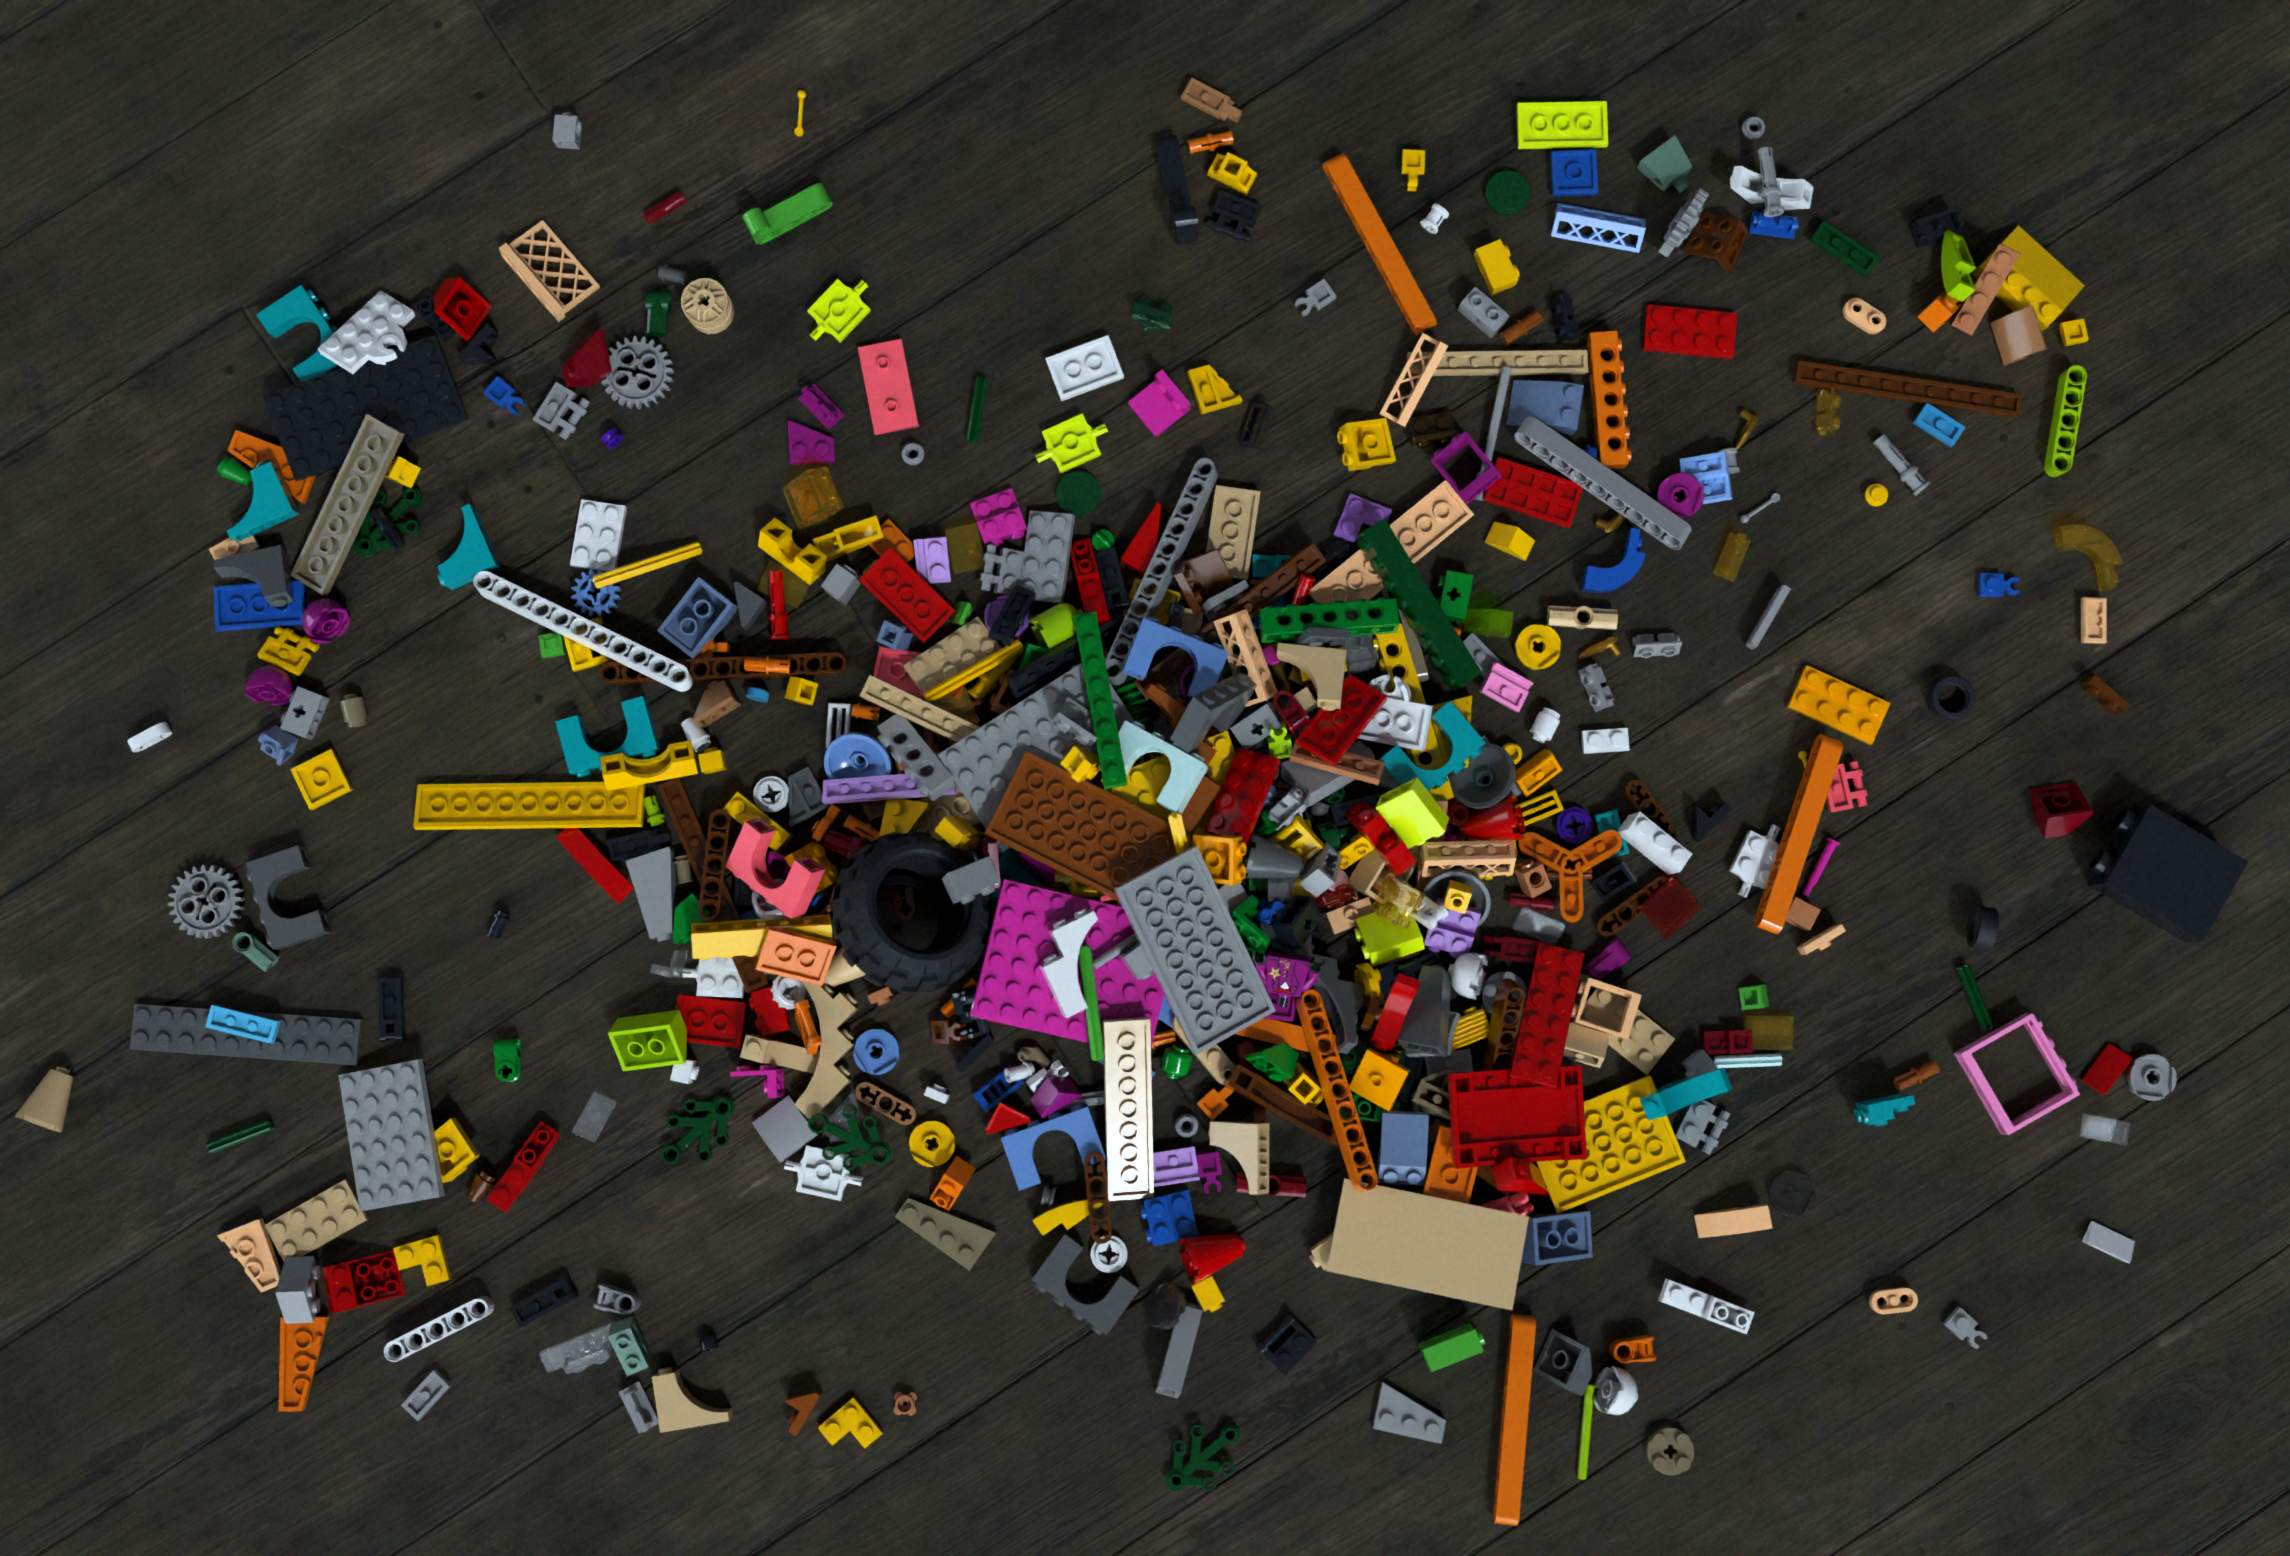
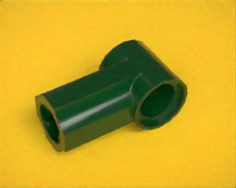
[645,291,672,337]

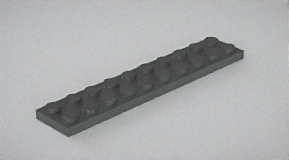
[130,1004,363,1065]

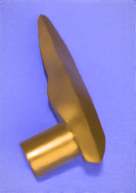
[1735,409,1759,450]
[1596,513,1626,533]
[1578,637,1622,659]

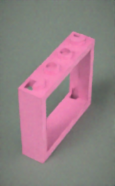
[1954,1013,2080,1135]

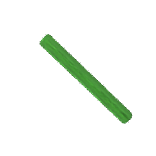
[1078,945,1105,1061]

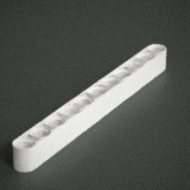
[473,571,693,692]

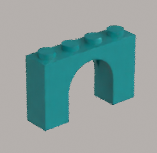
[256,285,342,382]
[555,696,662,778]
[1379,701,1486,794]

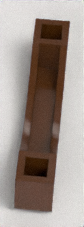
[1224,1064,1354,1150]

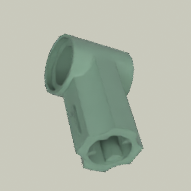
[232,932,280,972]

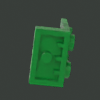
[1231,895,1270,958]

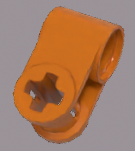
[1609,1335,1656,1363]

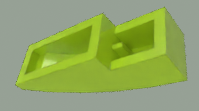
[1941,230,1976,302]

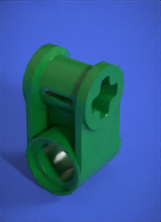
[493,1038,521,1082]

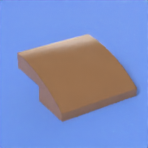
[1990,305,2047,366]

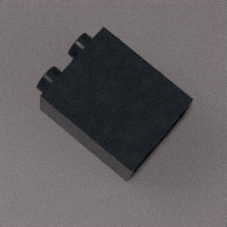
[2088,804,2248,942]

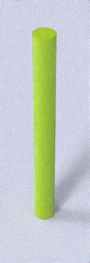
[1577,1384,1595,1480]

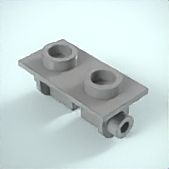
[1632,633,1682,658]
[1578,663,1615,713]
[1268,788,1311,831]
[619,1381,659,1434]

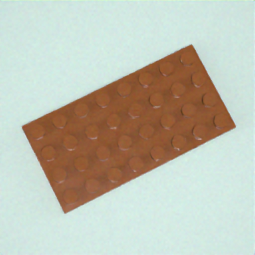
[984,751,1191,902]

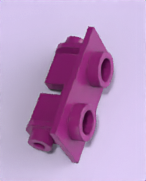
[798,383,845,430]

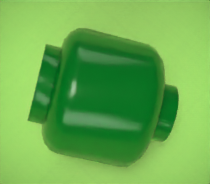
[1160,1043,1193,1079]

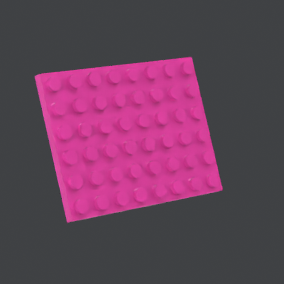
[970,879,1164,1047]

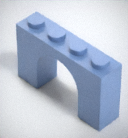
[1121,617,1229,700]
[1001,1104,1106,1191]

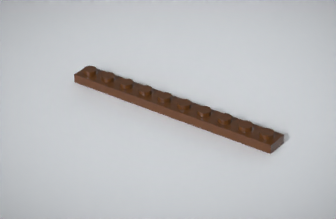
[1794,360,2023,418]
[1132,542,1326,700]
[657,777,768,994]

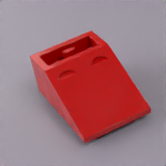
[321,1250,405,1313]

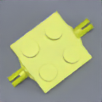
[807,279,871,343]
[1035,413,1108,474]

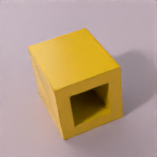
[1191,1275,1225,1312]

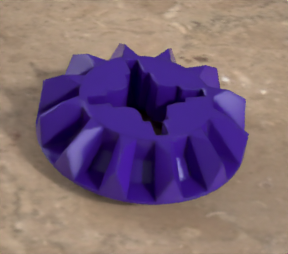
[1556,807,1593,844]

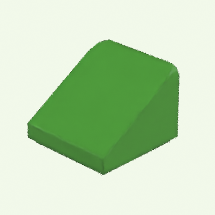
[949,601,973,627]
[1738,984,1769,1010]

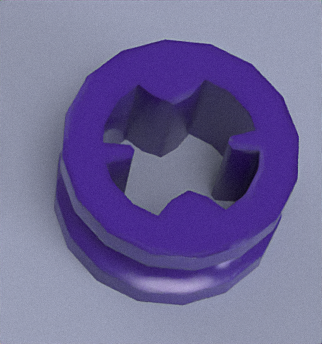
[601,427,624,449]

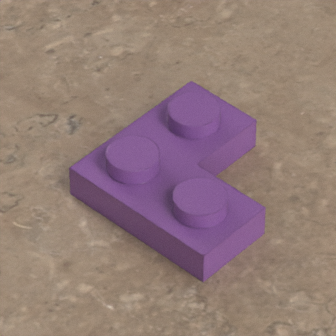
[1333,493,1392,544]

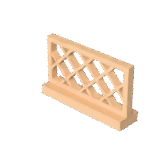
[499,220,600,322]

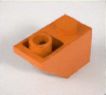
[1918,290,1965,333]
[930,1156,976,1212]

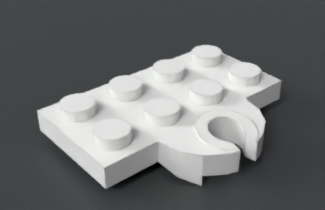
[318,290,415,374]
[1358,675,1433,751]

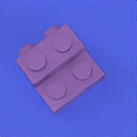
[1424,897,1481,958]

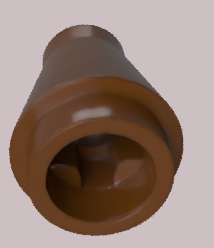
[466,1167,498,1203]

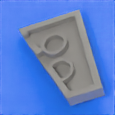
[1373,1381,1446,1444]

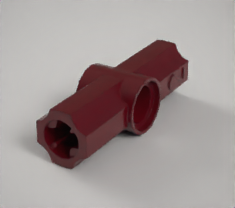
[822,828,869,859]
[1236,1172,1307,1197]

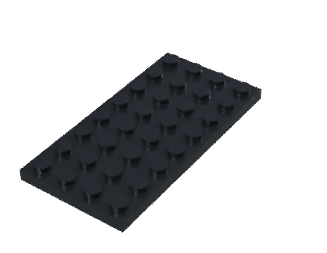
[262,335,469,482]

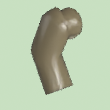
[1017,1046,1052,1069]

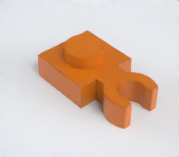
[811,804,841,843]

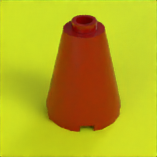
[1459,795,1525,840]
[1179,1234,1246,1283]

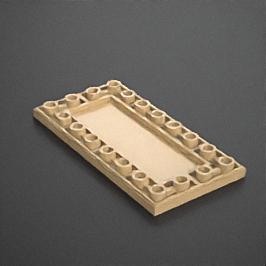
[1327,1178,1529,1310]

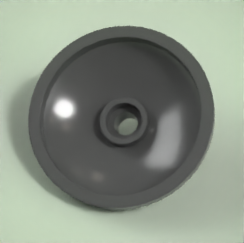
[1449,743,1516,809]
[1422,870,1491,927]

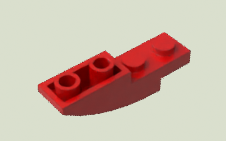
[1070,538,1110,623]
[486,1122,560,1213]

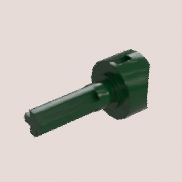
[1316,820,1359,851]

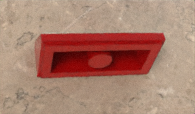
[2081,1044,2132,1095]

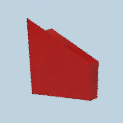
[985,1101,1032,1135]

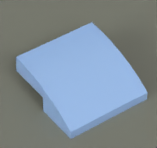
[1680,451,1732,504]

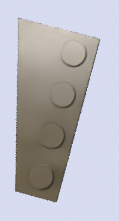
[895,1197,997,1271]

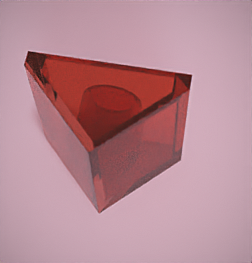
[1638,877,1700,941]

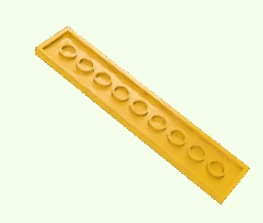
[413,782,646,830]

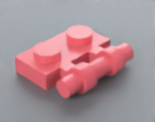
[1826,761,1868,813]

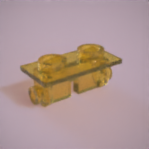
[1816,387,1841,437]
[1713,532,1751,582]

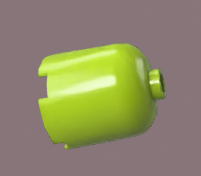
[1029,603,1083,651]

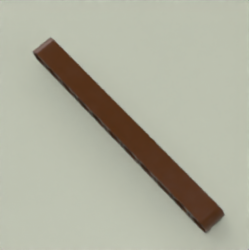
[599,652,849,685]

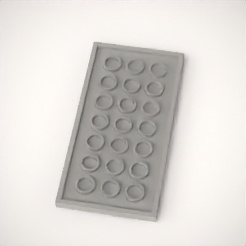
[937,663,1134,830]
[1114,846,1276,1055]

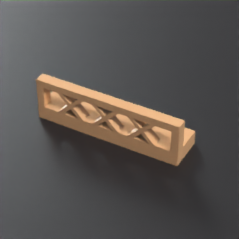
[1379,333,1448,427]
[1213,609,1278,707]
[1421,840,1516,877]

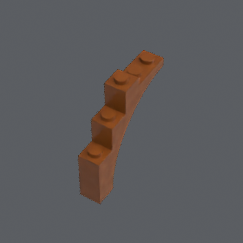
[1143,683,1221,833]

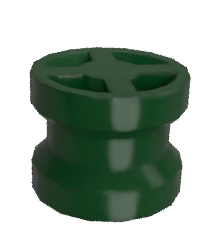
[1323,787,1345,805]

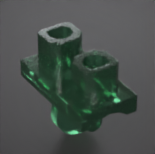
[1131,296,1173,335]

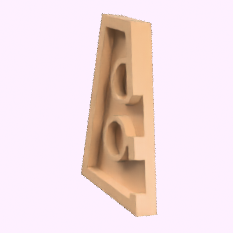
[217,1218,282,1292]

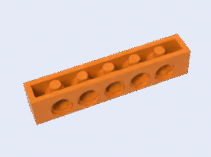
[1586,331,1631,469]

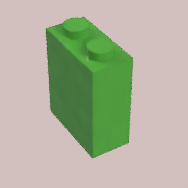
[1418,1323,1485,1372]

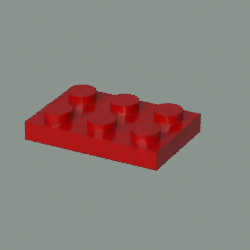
[676,995,747,1049]

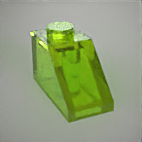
[1462,609,1514,638]

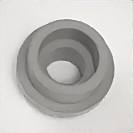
[1742,117,1765,139]
[902,442,924,465]
[1175,1114,1198,1137]

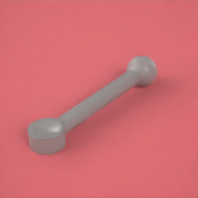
[1740,493,1780,523]

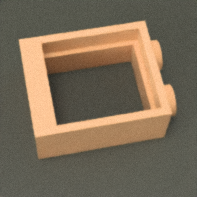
[1571,978,1642,1039]

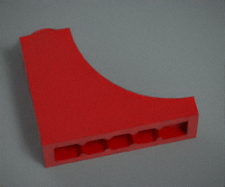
[1369,973,1421,1051]

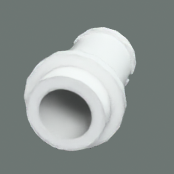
[1004,1062,1035,1083]

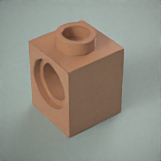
[1514,859,1552,898]
[1785,897,1820,931]

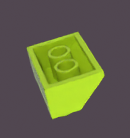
[608,1010,687,1071]

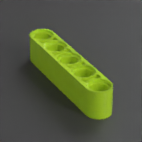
[2044,365,2087,477]

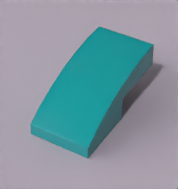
[1250,554,1292,579]

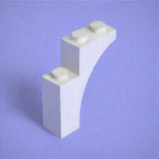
[1039,908,1098,1018]

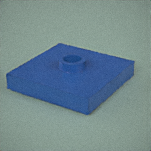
[1550,149,1599,197]

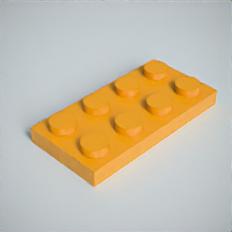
[1787,665,1891,745]

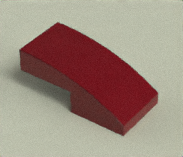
[1701,1029,1753,1055]

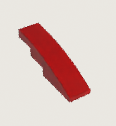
[556,828,634,904]

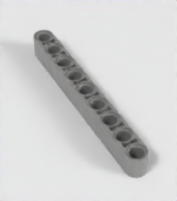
[1514,416,1692,550]

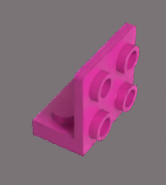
[1128,370,1191,437]
[730,1064,785,1098]

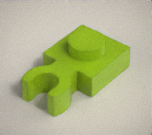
[1267,722,1292,760]

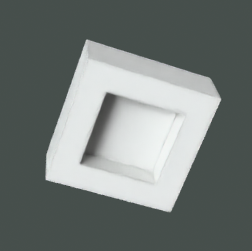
[924,1084,950,1104]

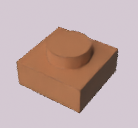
[868,987,894,1006]

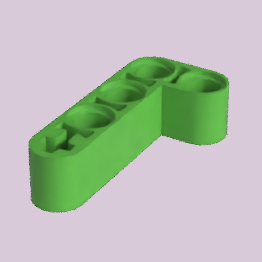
[742,183,833,245]

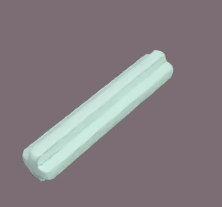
[1713,1053,1782,1068]

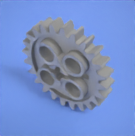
[1658,188,1709,257]
[601,336,674,410]
[168,865,245,939]

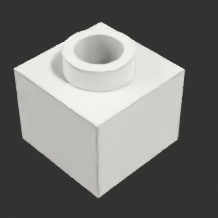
[670,1058,699,1084]

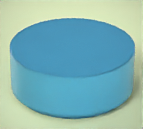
[746,687,770,702]

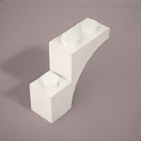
[1730,166,1813,210]

